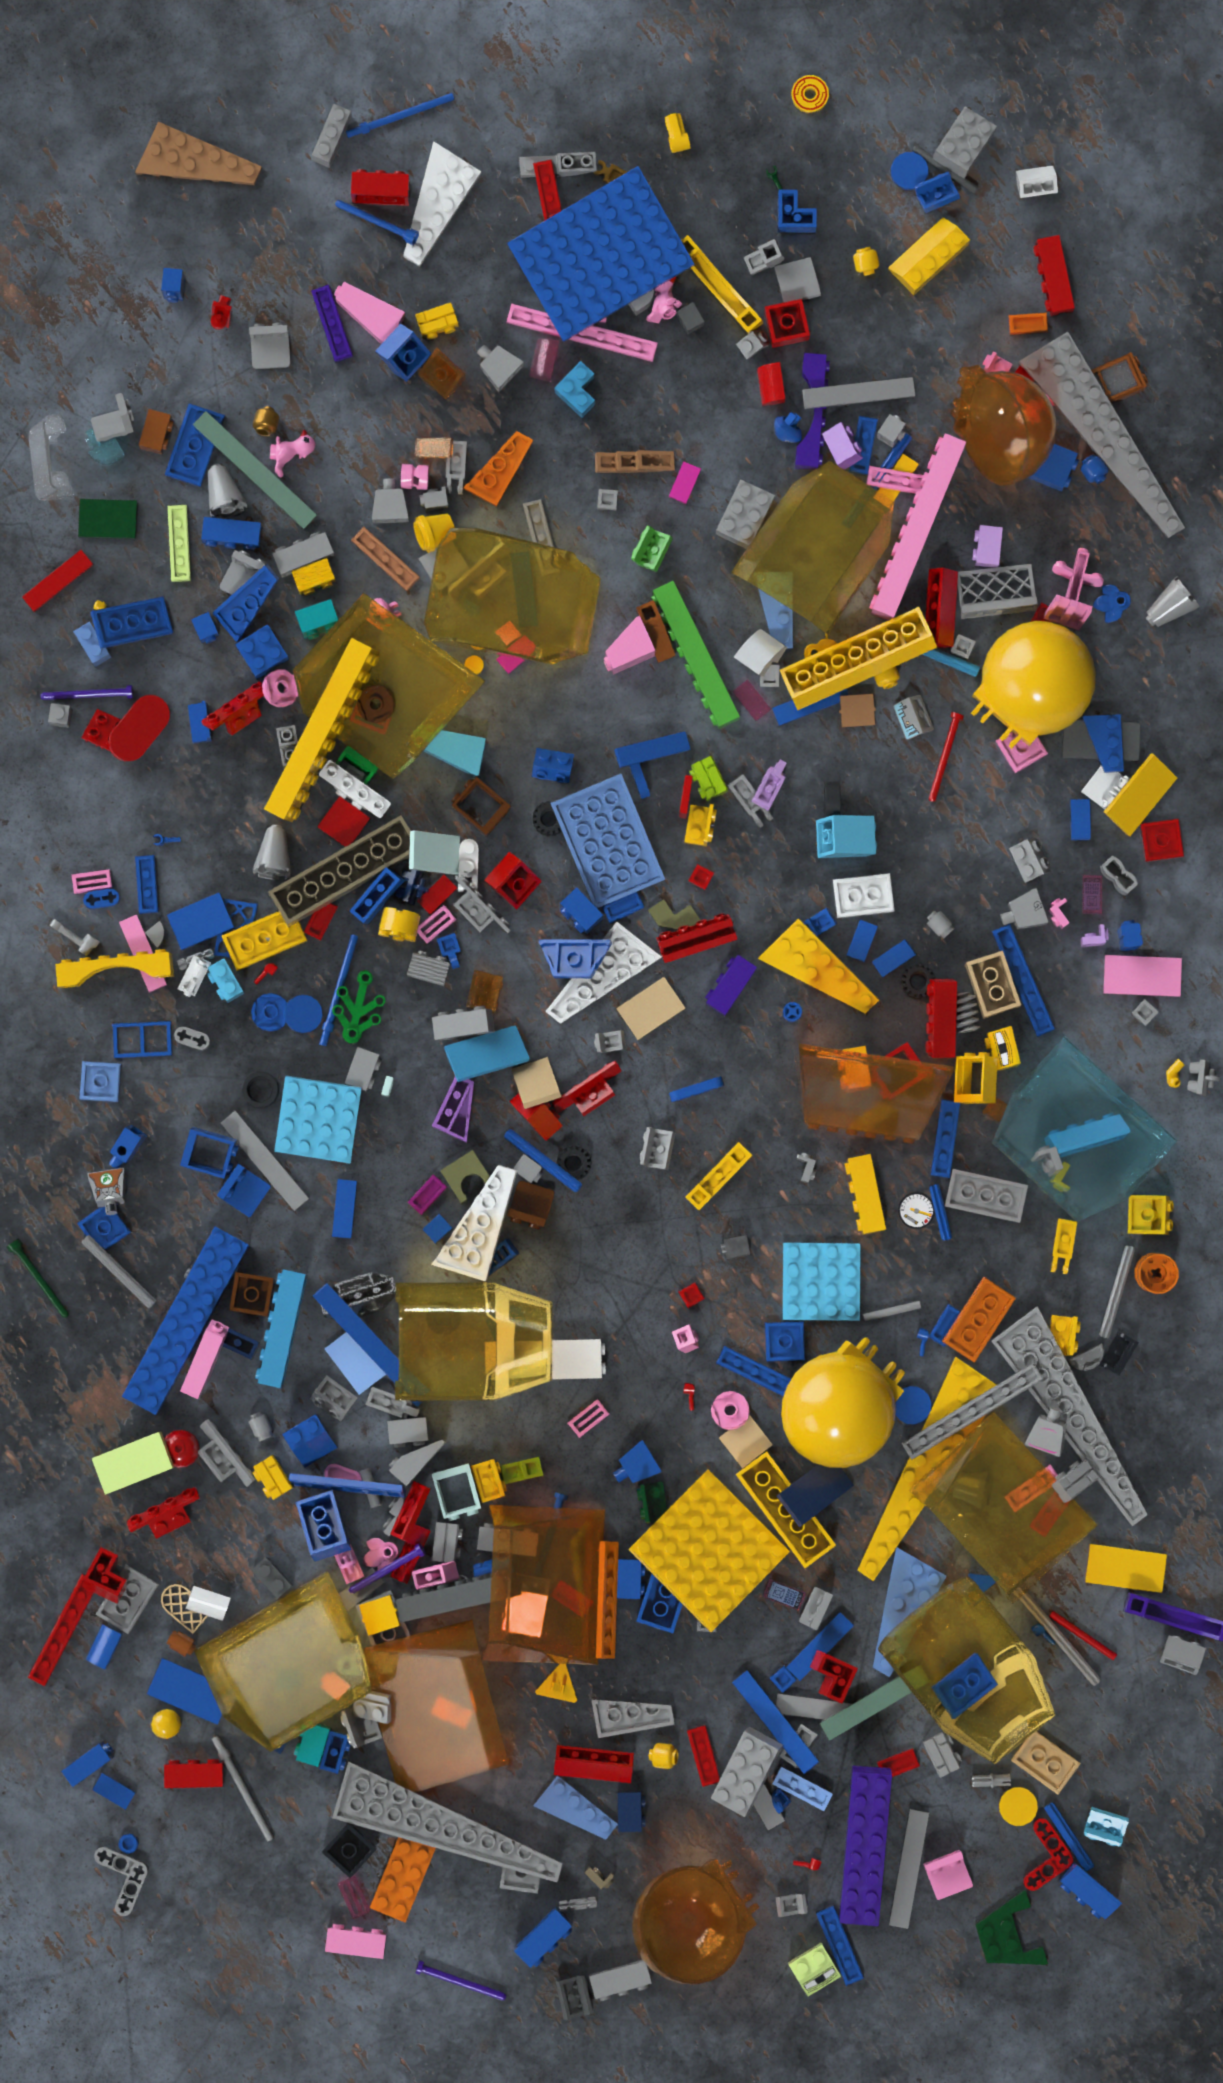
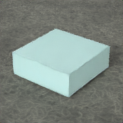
[381,1076,394,1097]

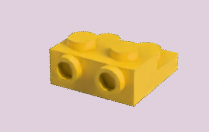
[1128,1195,1174,1235]

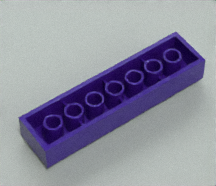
[839,1765,892,1926]

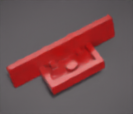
[201,682,264,735]
[552,1060,621,1117]
[126,1487,200,1539]

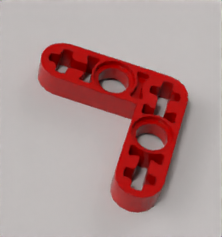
[1023,1818,1073,1891]

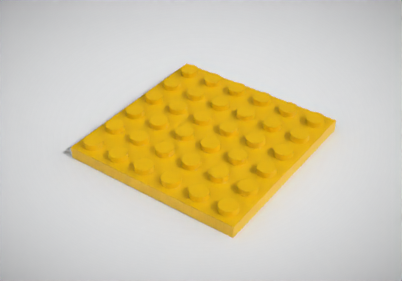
[628,1470,790,1632]

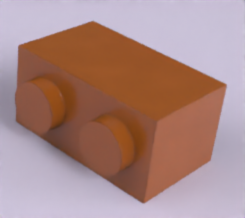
[139,409,174,454]

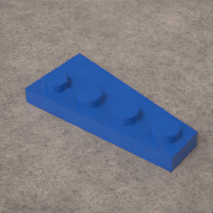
[213,564,279,642]

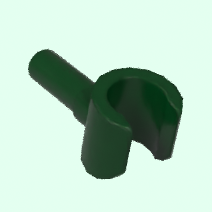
[766,165,783,190]

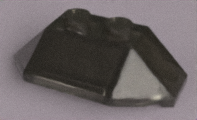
[321,1272,398,1319]

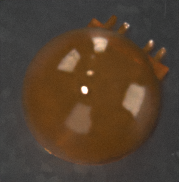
[951,364,1057,486]
[632,1859,759,1985]

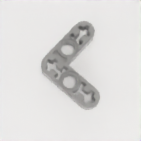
[94,1847,148,1916]

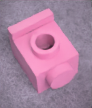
[672,1325,699,1353]

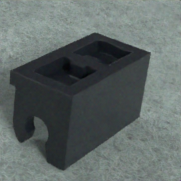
[1099,1332,1139,1376]

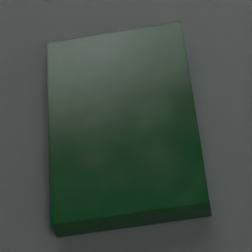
[78,499,137,539]

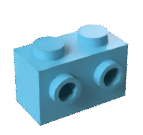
[207,959,245,1003]

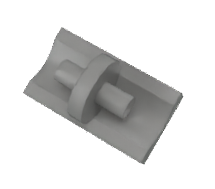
[1187,1060,1220,1096]

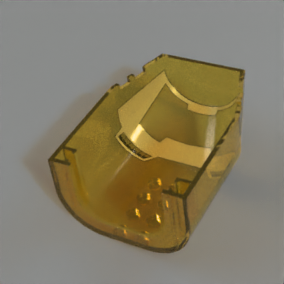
[395,1282,554,1402]
[878,1577,1055,1764]

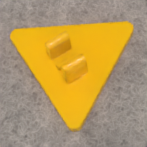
[535,1662,577,1703]

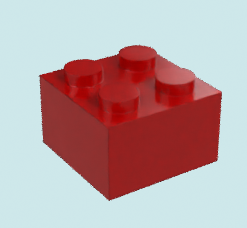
[764,299,810,348]

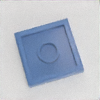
[80,1061,121,1102]

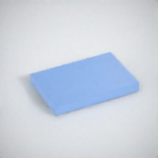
[325,1332,386,1395]

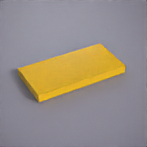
[1104,753,1177,836]
[221,911,307,971]
[1085,1544,1167,1593]

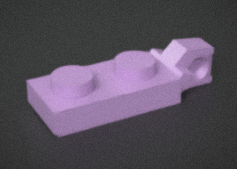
[751,759,786,811]

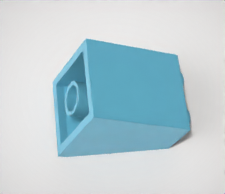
[816,815,877,858]

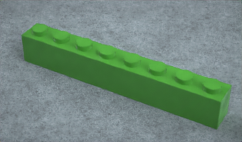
[651,581,740,729]

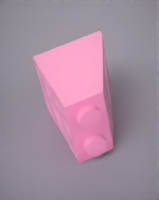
[604,616,655,675]

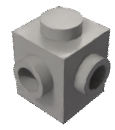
[877,414,907,448]

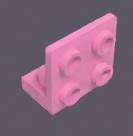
[923,1850,973,1900]

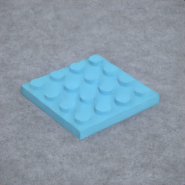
[274,1076,362,1163]
[782,1243,860,1321]

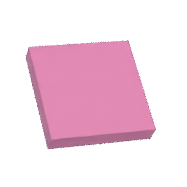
[995,732,1048,774]

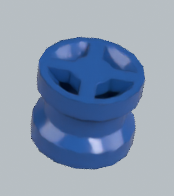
[783,1002,802,1022]

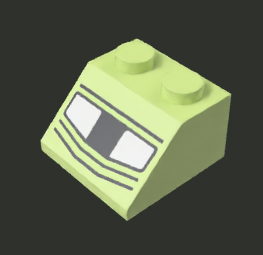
[788,1943,841,1996]

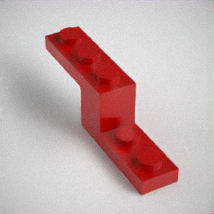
[390,1481,431,1584]

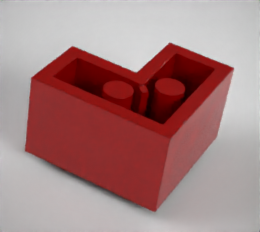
[509,1093,563,1141]
[83,1547,127,1604]
[810,1650,858,1704]

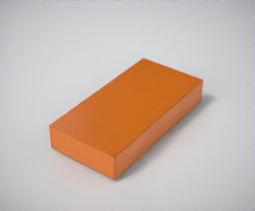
[1008,313,1048,335]

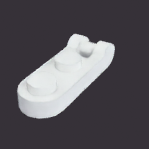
[458,839,479,892]

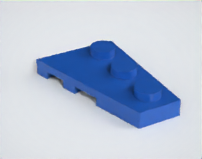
[1082,714,1124,773]

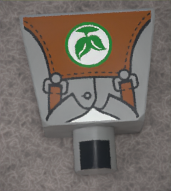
[87,1168,126,1215]

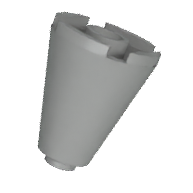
[208,464,247,519]
[1146,577,1200,627]
[253,825,291,880]

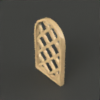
[161,1584,208,1634]

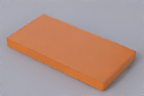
[942,1277,1016,1363]

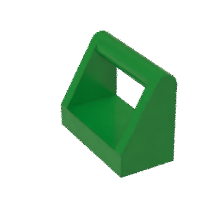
[336,746,379,786]

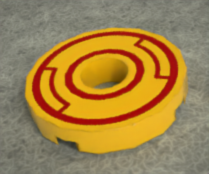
[791,75,829,113]

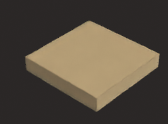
[719,1414,773,1468]

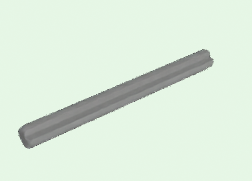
[1020,1592,1101,1686]

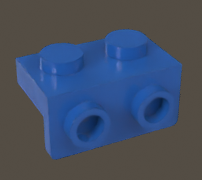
[915,172,960,213]
[532,748,574,783]

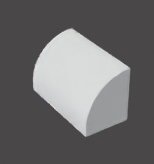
[1016,166,1058,198]
[186,1586,231,1621]

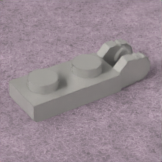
[446,440,467,495]
[727,774,773,828]

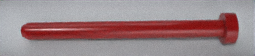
[929,712,964,802]

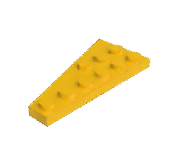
[758,918,880,1014]

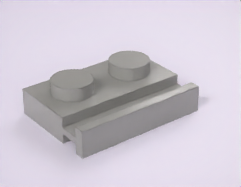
[353,1688,391,1724]

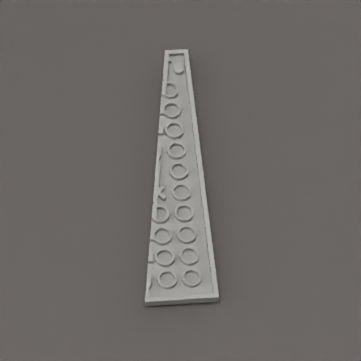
[1019,332,1185,538]
[992,1306,1148,1526]
[332,1761,563,1882]

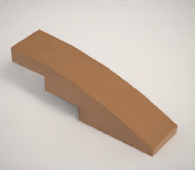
[595,450,675,473]

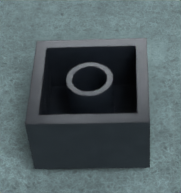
[322,1823,377,1878]

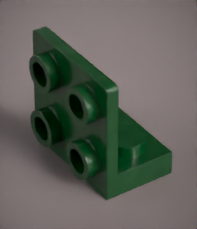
[637,1481,667,1523]

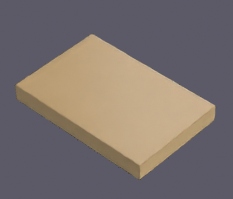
[616,977,685,1040]
[511,1057,561,1109]
[1011,1729,1081,1795]

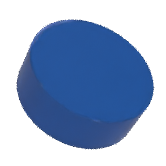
[119,1834,139,1854]

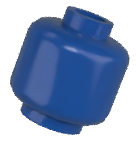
[1081,455,1109,484]

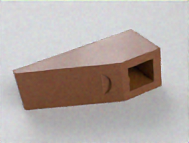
[636,600,676,663]

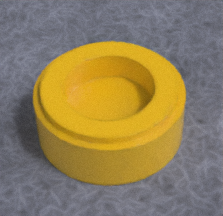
[464,655,484,675]

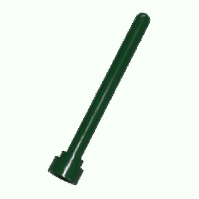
[6,1238,69,1318]

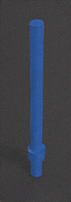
[346,93,454,138]
[319,935,358,1047]

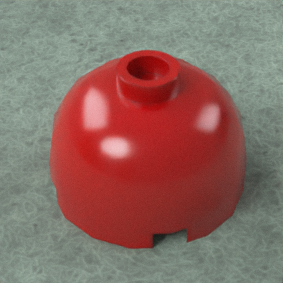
[164,1429,200,1468]

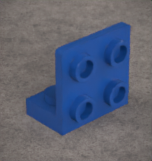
[217,1164,271,1217]

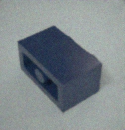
[223,1328,260,1360]
[618,1791,645,1832]

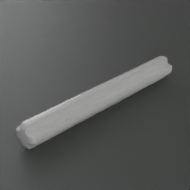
[82,1235,156,1308]
[1099,1245,1135,1338]

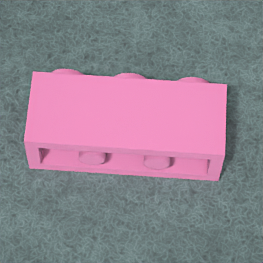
[325,1924,387,1959]

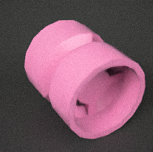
[401,464,429,490]

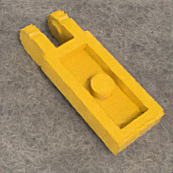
[1051,1218,1077,1274]

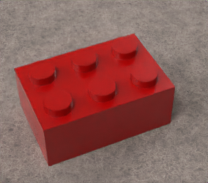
[351,169,410,206]

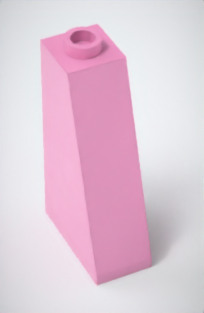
[334,282,405,344]
[180,1319,229,1399]

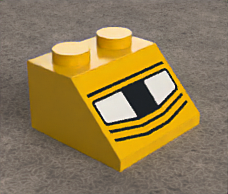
[984,1026,1021,1071]

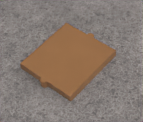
[839,693,876,727]

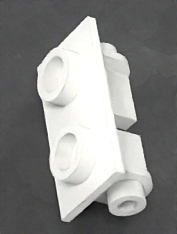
[177,955,211,997]

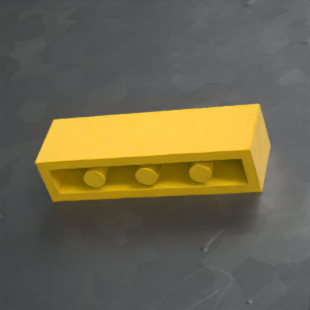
[845,1154,886,1235]

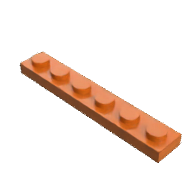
[596,1541,619,1659]

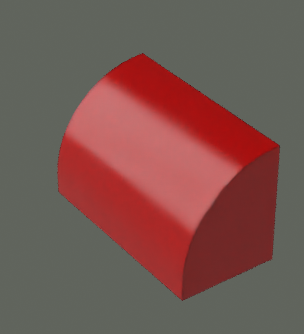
[757,362,785,406]

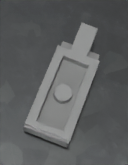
[365,1387,420,1419]

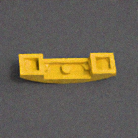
[685,1142,752,1210]

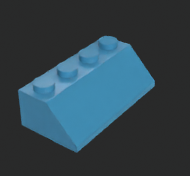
[1044,1113,1131,1158]

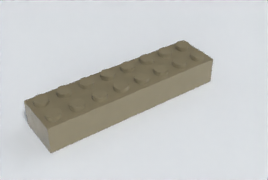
[268,815,410,927]

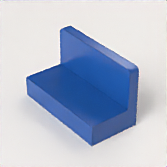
[188,700,212,744]

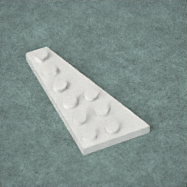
[404,142,481,267]
[545,922,662,1024]
[431,1165,518,1281]

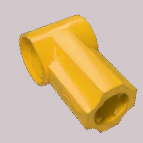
[665,113,691,153]

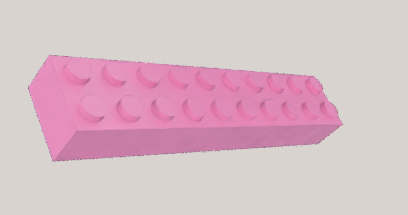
[869,433,966,621]

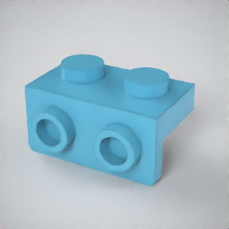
[1084,1807,1129,1847]

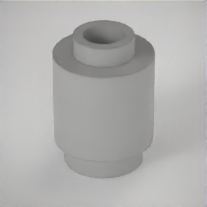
[926,911,955,939]
[248,1411,273,1441]

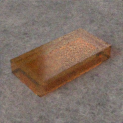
[415,438,453,458]

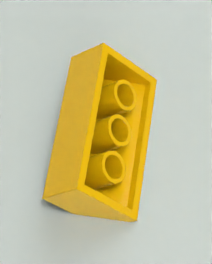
[888,217,970,296]

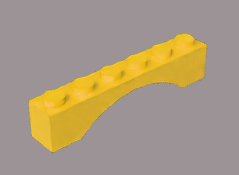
[681,235,763,334]
[55,949,174,988]

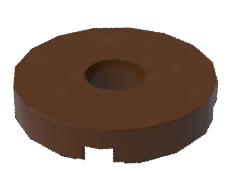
[357,685,396,723]

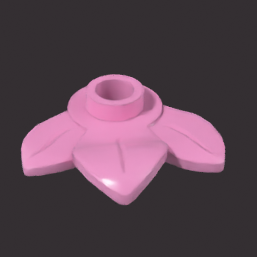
[363,1538,399,1570]

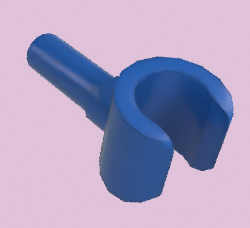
[153,834,181,846]
[916,1328,929,1356]
[1031,1624,1056,1646]

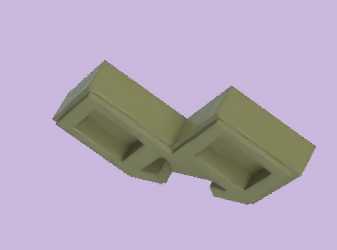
[648,899,700,930]

